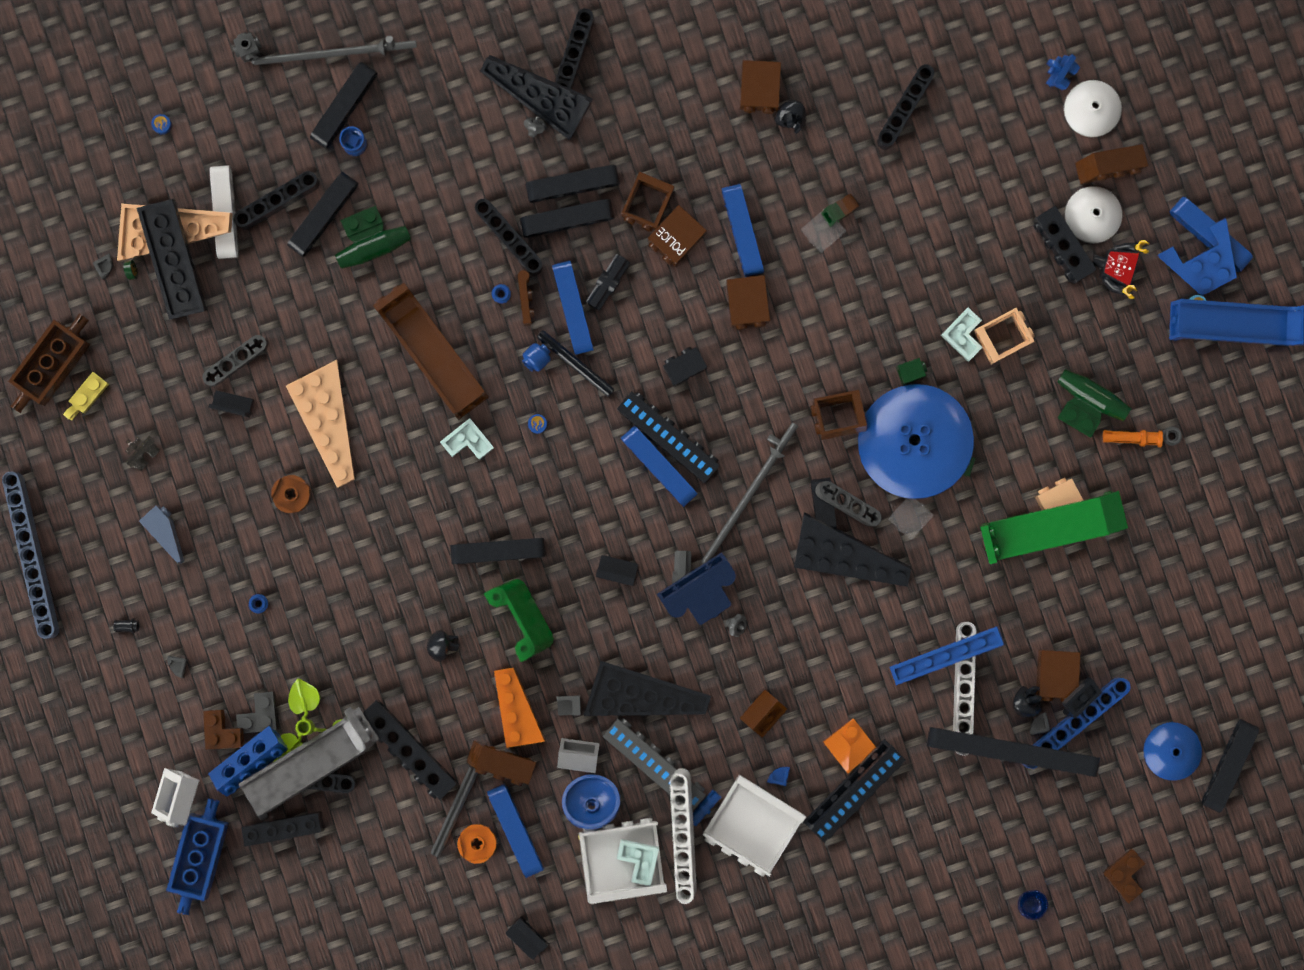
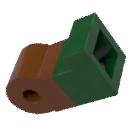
[821,194,860,228]

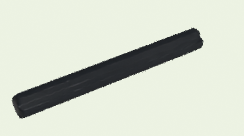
[537,330,614,397]

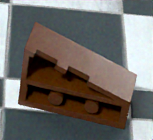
[1075,144,1148,185]
[466,740,536,786]

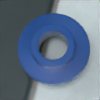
[492,284,511,304]
[249,594,268,613]

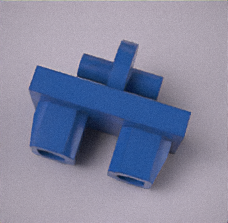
[1046,54,1080,90]

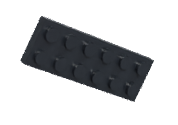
[137,198,207,320]

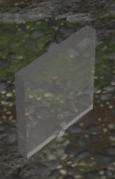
[801,210,846,253]
[888,498,934,540]

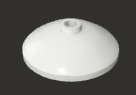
[1064,80,1122,137]
[1065,186,1122,243]

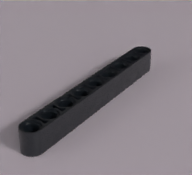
[926,727,1100,777]

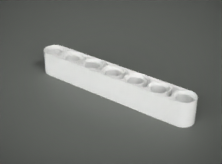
[953,622,976,756]
[670,768,697,904]

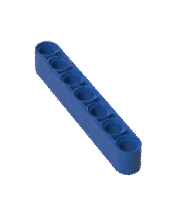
[1022,678,1131,769]

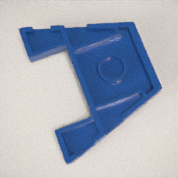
[1158,218,1237,296]

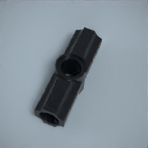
[586,254,630,311]

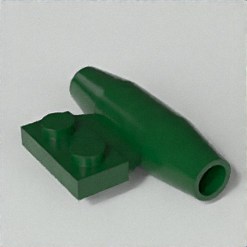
[335,206,411,269]
[1057,369,1132,438]

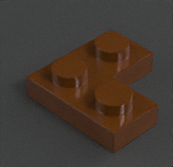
[203,710,244,750]
[1102,848,1145,904]

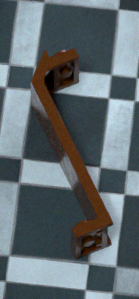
[373,283,489,420]

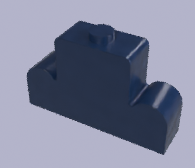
[657,552,736,625]

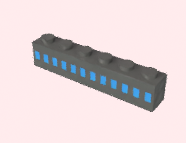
[603,718,706,811]

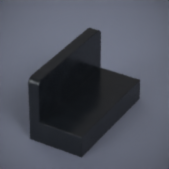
[208,390,254,418]
[596,555,638,586]
[1062,677,1102,718]
[506,916,549,960]

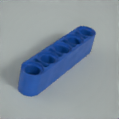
[721,184,764,277]
[1170,197,1253,272]
[552,261,593,355]
[620,425,698,507]
[487,783,544,878]

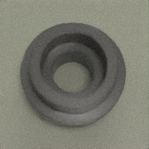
[1163,427,1182,446]

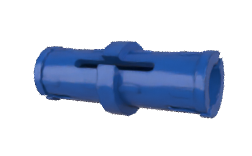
[693,789,722,826]

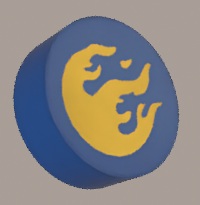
[151,114,172,134]
[528,414,547,434]

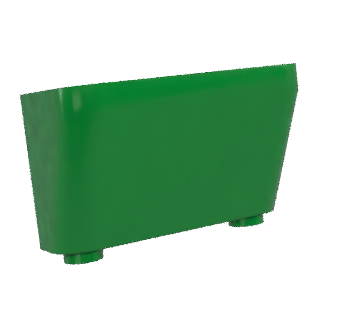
[484,579,554,662]

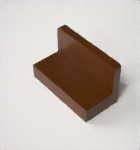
[740,690,787,738]

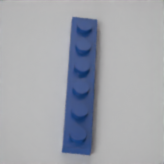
[890,626,1005,685]

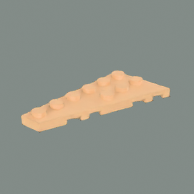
[117,204,233,261]
[286,360,355,488]

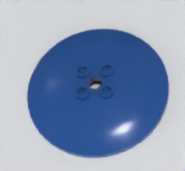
[858,384,974,499]

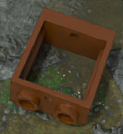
[621,172,675,232]
[810,390,867,440]

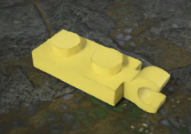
[63,372,109,421]

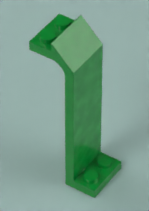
[980,490,1128,564]

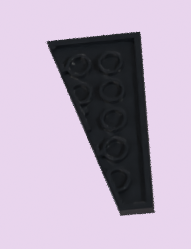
[480,55,593,140]
[794,512,911,587]
[584,661,711,716]

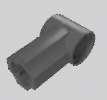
[672,551,691,584]

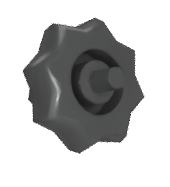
[524,116,547,138]
[726,614,747,638]

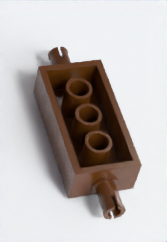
[8,313,91,413]

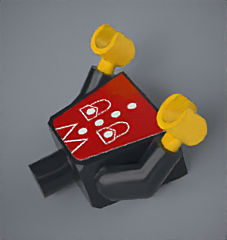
[1092,240,1150,299]

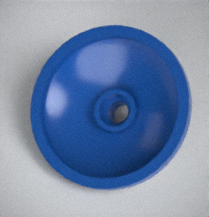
[1143,722,1202,781]
[562,774,620,829]

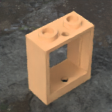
[973,308,1035,365]

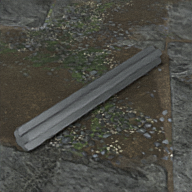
[431,767,478,857]

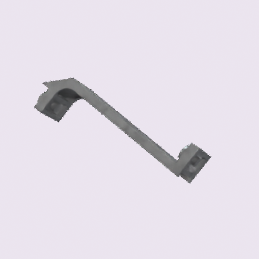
[239,707,379,821]

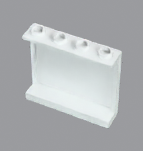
[703,774,806,877]
[579,818,667,904]

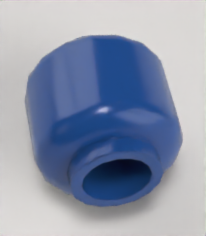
[522,343,551,372]

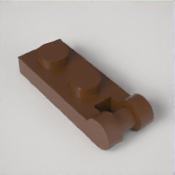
[518,270,535,326]

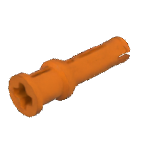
[1103,430,1163,448]

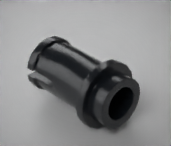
[113,618,140,634]

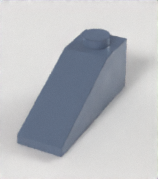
[139,505,184,564]

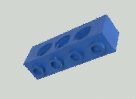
[208,726,288,797]

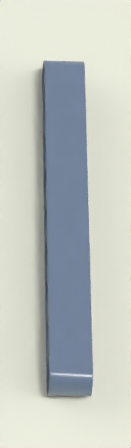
[2,472,59,639]

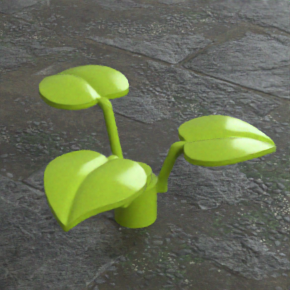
[273,679,342,762]

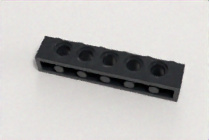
[363,699,458,800]

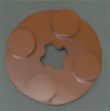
[271,475,311,513]

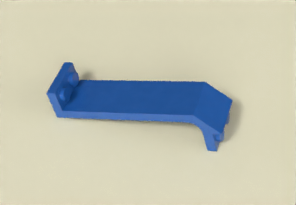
[1169,299,1304,346]

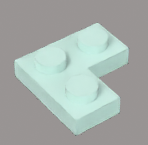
[941,308,982,362]
[440,418,494,460]
[617,839,659,886]

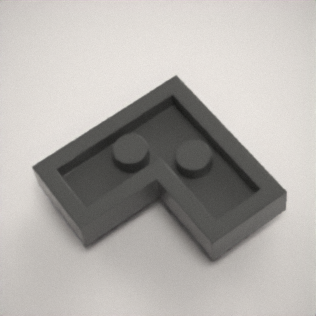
[236,691,278,733]

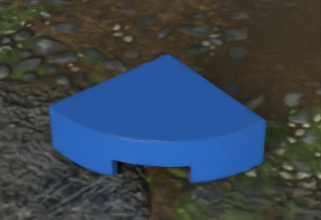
[767,767,790,786]

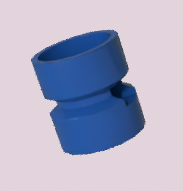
[339,126,367,156]

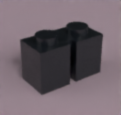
[663,347,707,387]

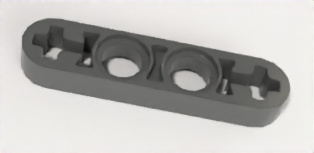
[203,335,268,387]
[815,481,881,527]

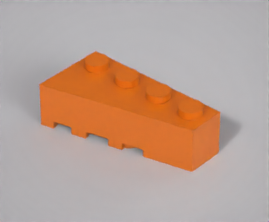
[494,667,546,748]

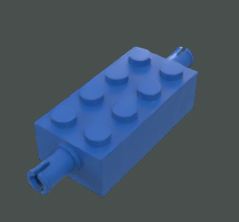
[166,798,229,915]

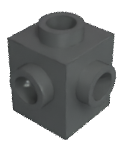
[233,32,262,62]

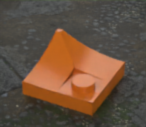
[823,718,876,773]

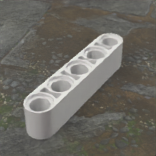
[210,165,238,259]

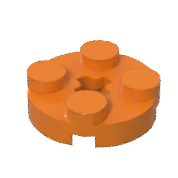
[457,824,497,864]

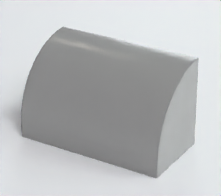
[557,738,600,773]

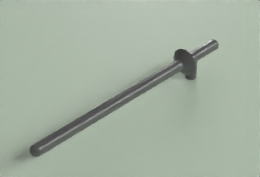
[251,36,417,65]
[701,422,798,565]

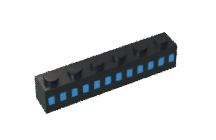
[617,391,720,484]
[803,739,906,843]

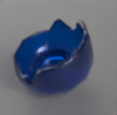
[1017,890,1048,920]

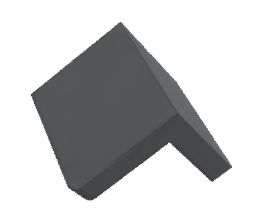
[557,695,581,715]

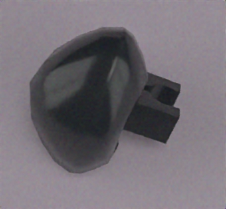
[775,100,806,134]
[427,630,459,662]
[1013,686,1043,718]

